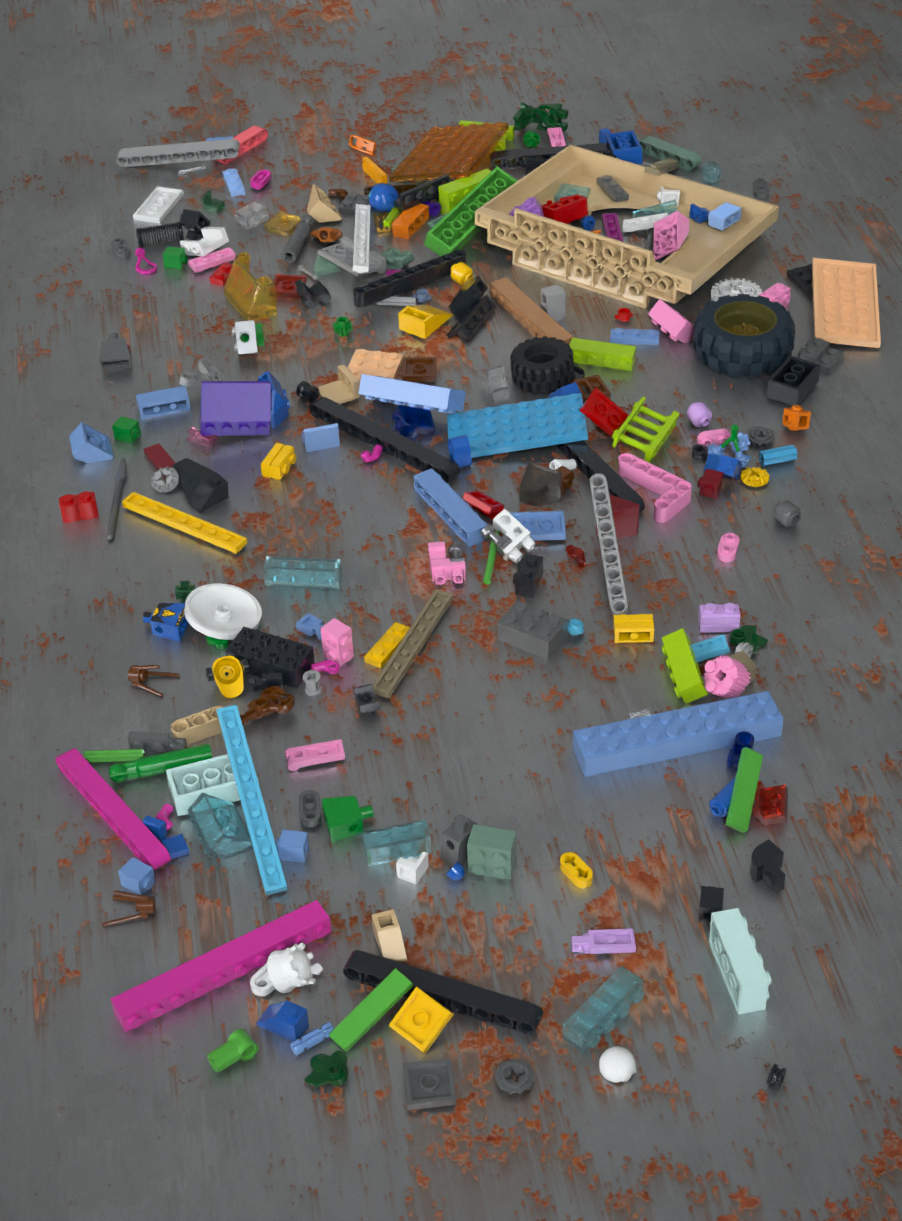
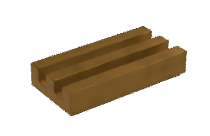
[373,212,392,233]

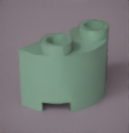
[381,248,415,269]

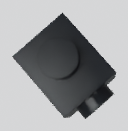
[353,684,380,714]

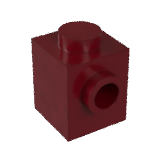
[697,469,724,499]

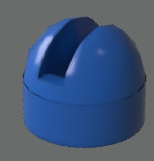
[446,861,465,881]

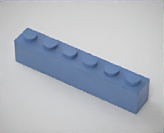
[413,468,488,547]

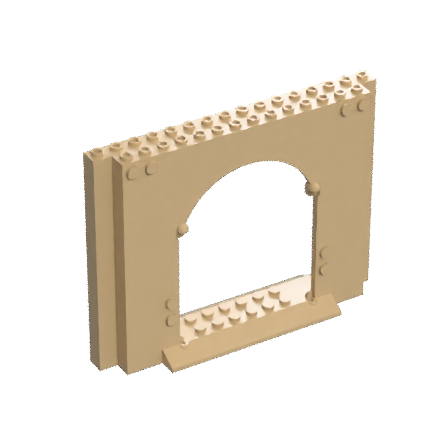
[475,145,779,309]

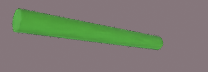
[483,531,500,585]

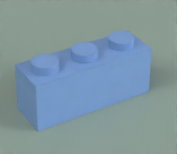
[136,386,191,420]

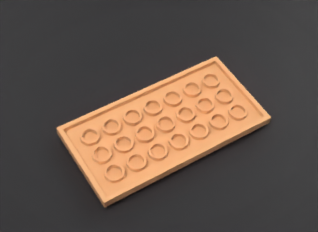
[812,258,881,348]

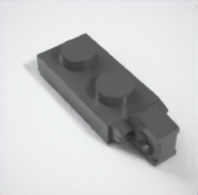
[128,731,187,753]

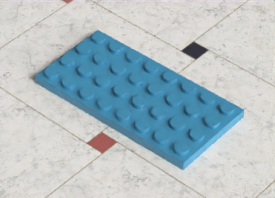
[447,393,588,458]

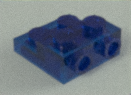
[392,405,436,438]

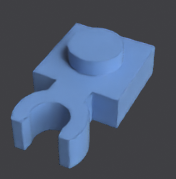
[296,613,324,640]

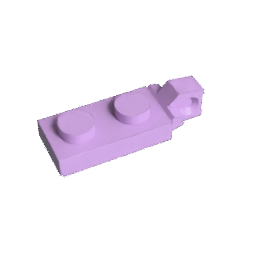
[571,928,636,954]

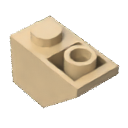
[372,909,407,962]

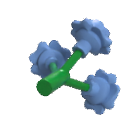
[707,425,751,468]

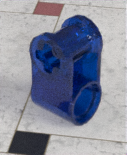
[726,731,754,768]

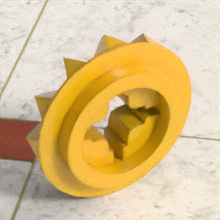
[741,466,769,487]

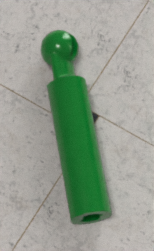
[108,743,212,783]

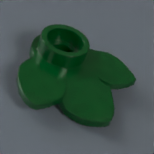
[728,625,768,654]
[304,1050,348,1087]

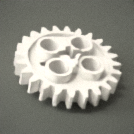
[711,278,762,301]

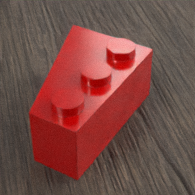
[541,194,588,224]

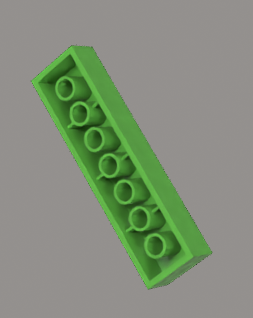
[424,167,517,256]

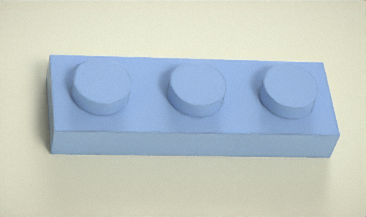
[222,169,245,197]

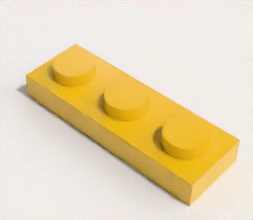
[364,622,410,668]

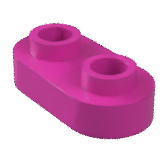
[250,170,271,190]

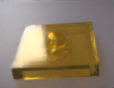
[264,211,301,236]

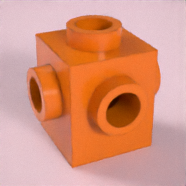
[782,405,811,431]

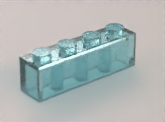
[263,556,342,589]
[562,966,644,1054]

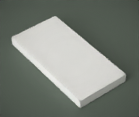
[133,186,184,224]

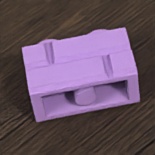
[698,603,740,633]

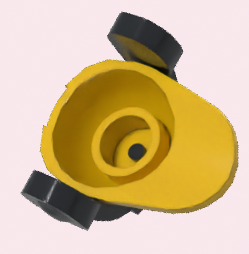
[205,655,250,698]

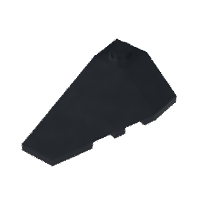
[172,458,229,513]

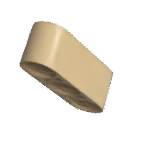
[171,706,224,746]

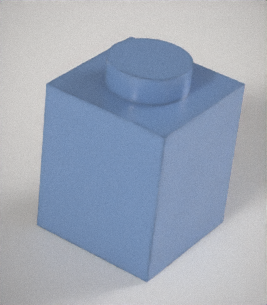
[275,830,309,863]
[118,857,156,895]

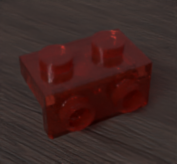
[753,781,788,826]

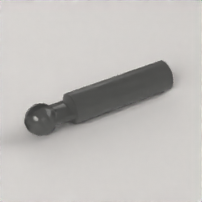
[281,214,314,263]

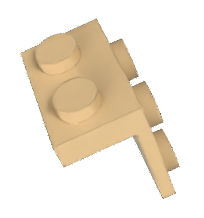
[317,364,360,404]

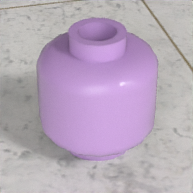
[687,402,712,428]

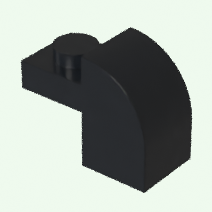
[295,279,332,308]
[750,839,786,893]

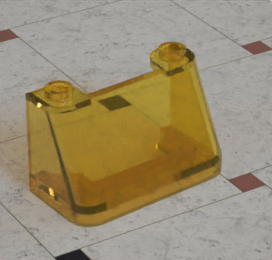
[224,252,277,322]

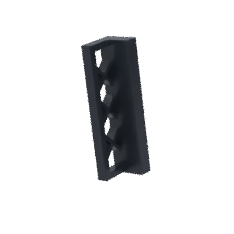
[394,174,450,211]
[446,295,496,342]

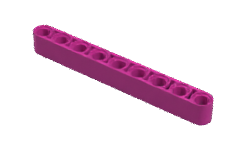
[55,748,171,871]

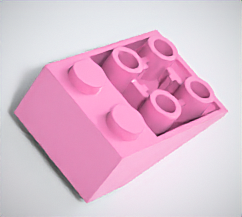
[653,211,689,261]

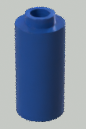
[709,776,736,817]

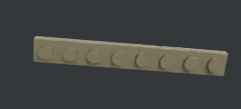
[644,157,679,176]
[373,589,453,698]

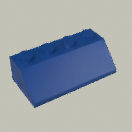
[605,130,643,165]

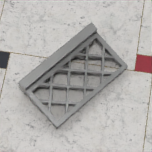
[318,236,386,277]

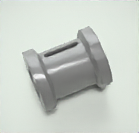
[303,670,322,697]

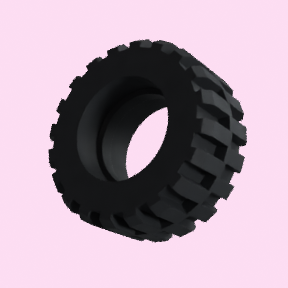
[510,336,575,394]

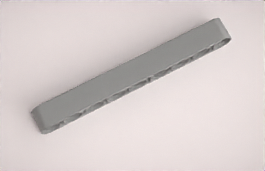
[116,139,240,167]
[590,474,630,615]

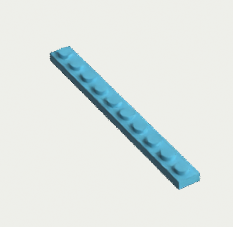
[216,705,287,895]

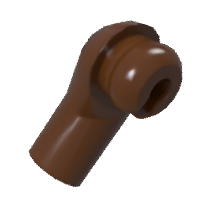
[328,189,348,200]

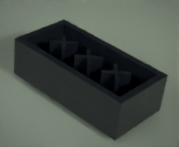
[225,627,315,689]

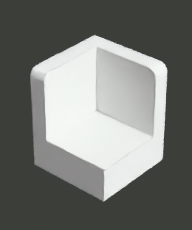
[396,851,429,885]

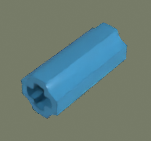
[759,445,797,467]

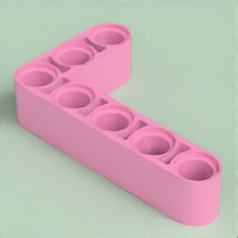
[618,453,692,523]

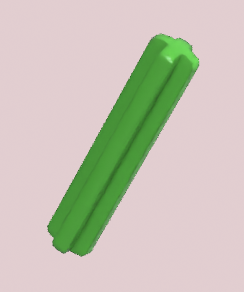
[84,749,145,763]

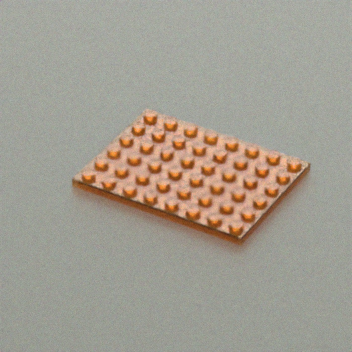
[389,122,509,182]

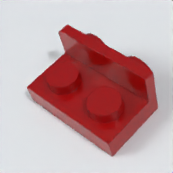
[463,490,504,519]

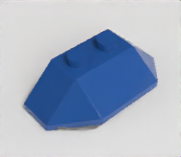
[257,371,290,429]

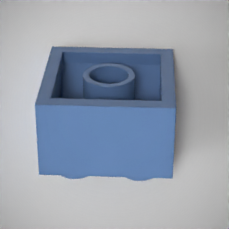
[69,422,113,464]

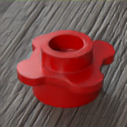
[615,308,633,322]

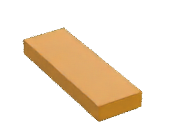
[362,156,388,184]

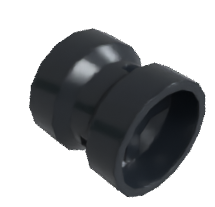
[296,381,320,403]

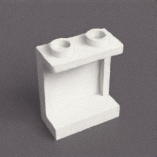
[180,227,229,256]

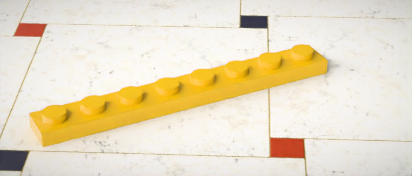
[122,492,247,554]

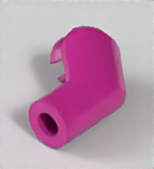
[361,445,383,463]
[310,659,340,674]
[155,803,173,831]

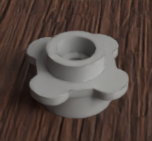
[734,642,753,657]

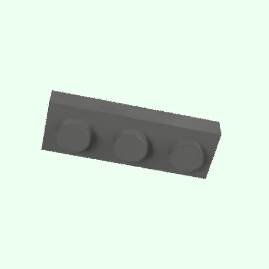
[597,175,629,202]

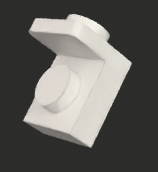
[657,186,680,206]

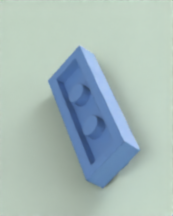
[610,328,659,345]

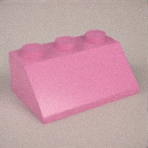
[648,299,694,343]

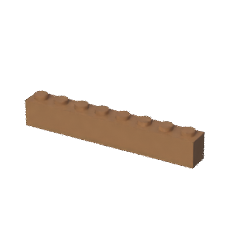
[489,277,573,345]

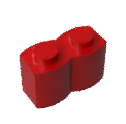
[59,491,99,523]

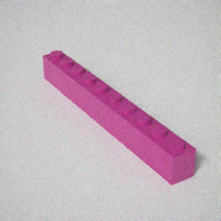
[111,900,331,1032]

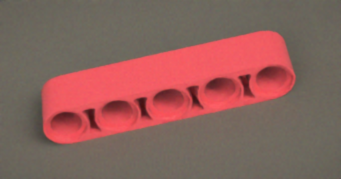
[215,125,268,164]

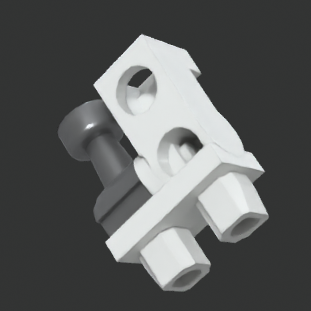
[481,509,535,564]

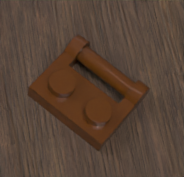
[570,374,611,404]

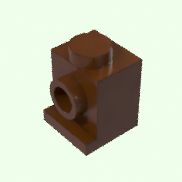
[547,465,575,497]

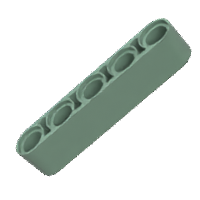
[639,136,702,171]

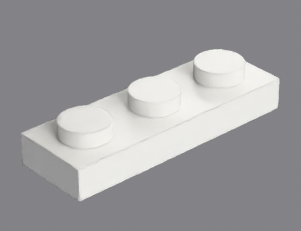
[622,213,668,233]

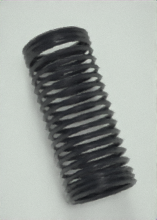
[136,221,184,247]

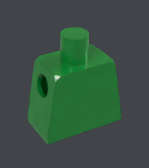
[321,796,374,843]

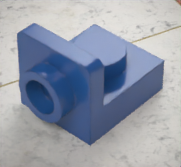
[689,204,711,223]

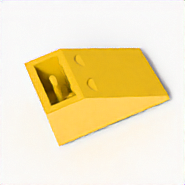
[398,305,453,339]

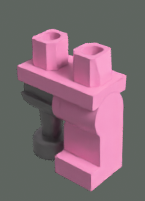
[428,542,466,585]

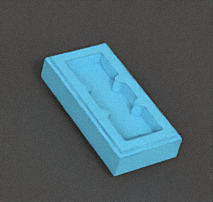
[692,634,730,662]

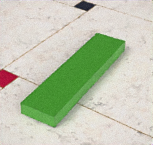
[725,747,763,833]
[329,968,413,1053]

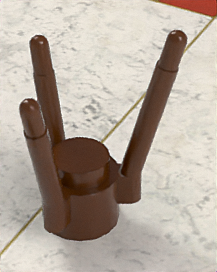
[128,665,180,697]
[102,890,155,927]

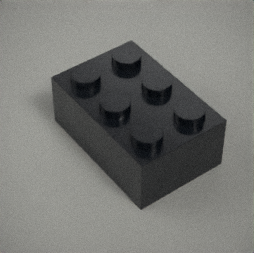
[766,355,821,406]

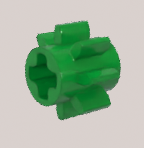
[523,130,540,148]
[333,317,353,337]

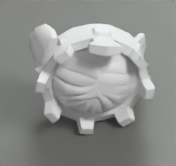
[267,943,323,993]

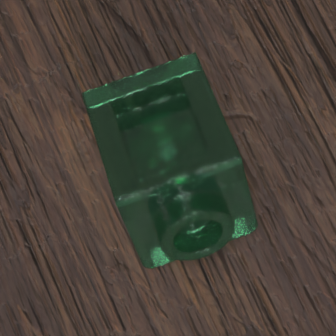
[201,190,225,213]

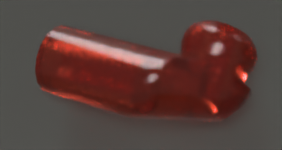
[565,545,586,568]

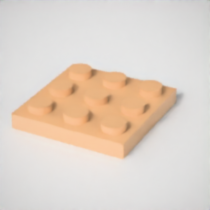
[348,349,403,381]

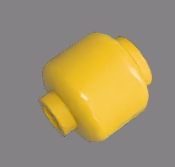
[450,262,474,285]

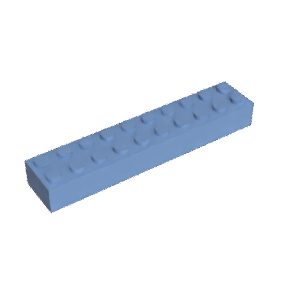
[573,691,783,777]

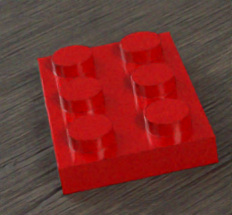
[580,387,629,443]

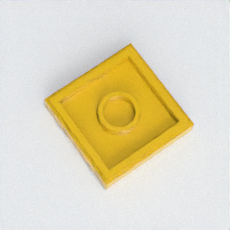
[388,987,454,1054]

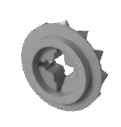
[151,466,179,493]

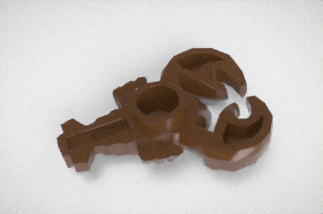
[240,686,295,725]

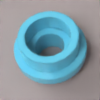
[567,618,584,635]

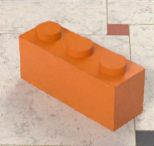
[391,204,429,240]

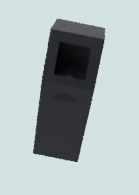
[449,276,488,319]

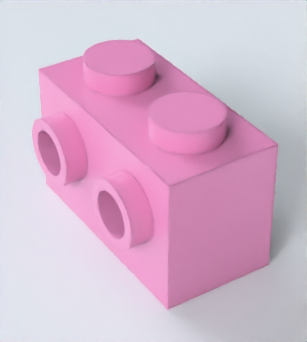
[759,283,791,307]
[321,618,354,667]

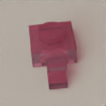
[187,427,219,448]

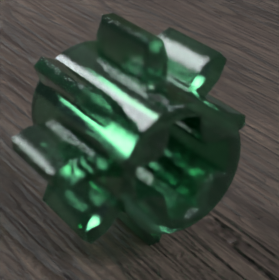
[175,581,196,603]

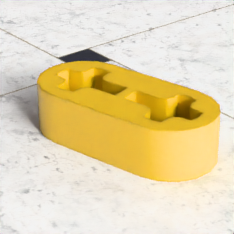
[560,852,593,888]

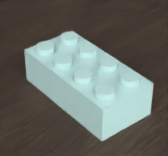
[166,754,258,817]
[709,908,771,1015]

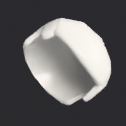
[599,1046,637,1083]

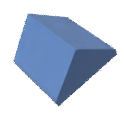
[301,423,340,452]

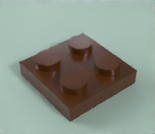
[402,357,437,382]

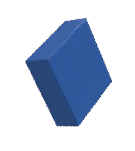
[143,815,168,840]
[162,834,189,859]

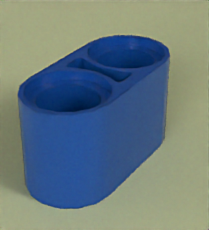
[448,435,472,468]

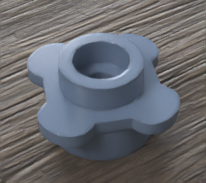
[414,289,432,303]

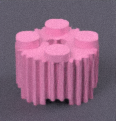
[703,656,751,699]

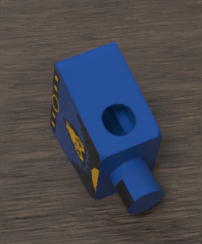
[143,603,189,642]

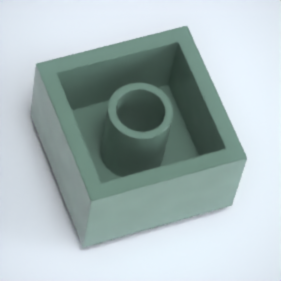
[467,824,517,880]

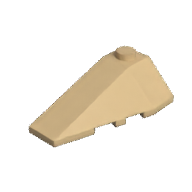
[307,184,342,223]

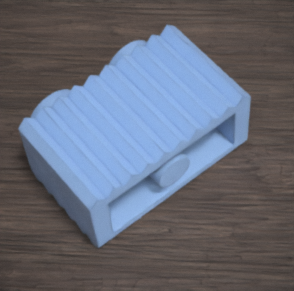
[708,202,742,231]

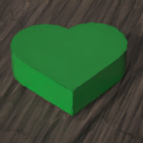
[206,636,229,649]

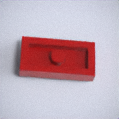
[209,262,237,286]

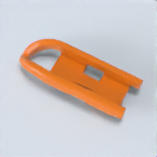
[349,135,376,156]

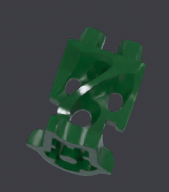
[513,102,568,132]

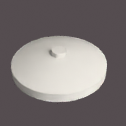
[184,583,262,640]

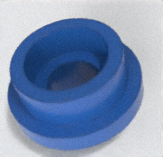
[581,215,595,231]

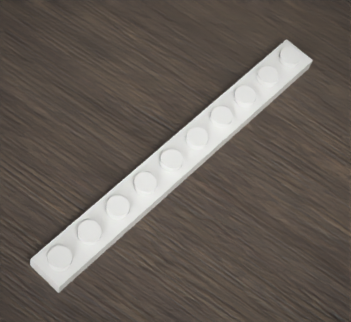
[353,204,371,273]

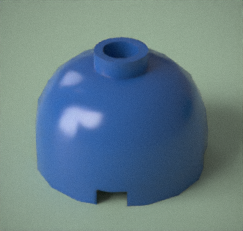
[369,183,399,213]

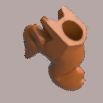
[310,227,343,242]

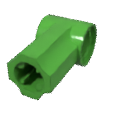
[207,1028,259,1073]

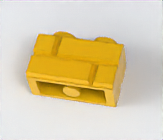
[261,443,297,480]
[613,614,654,643]

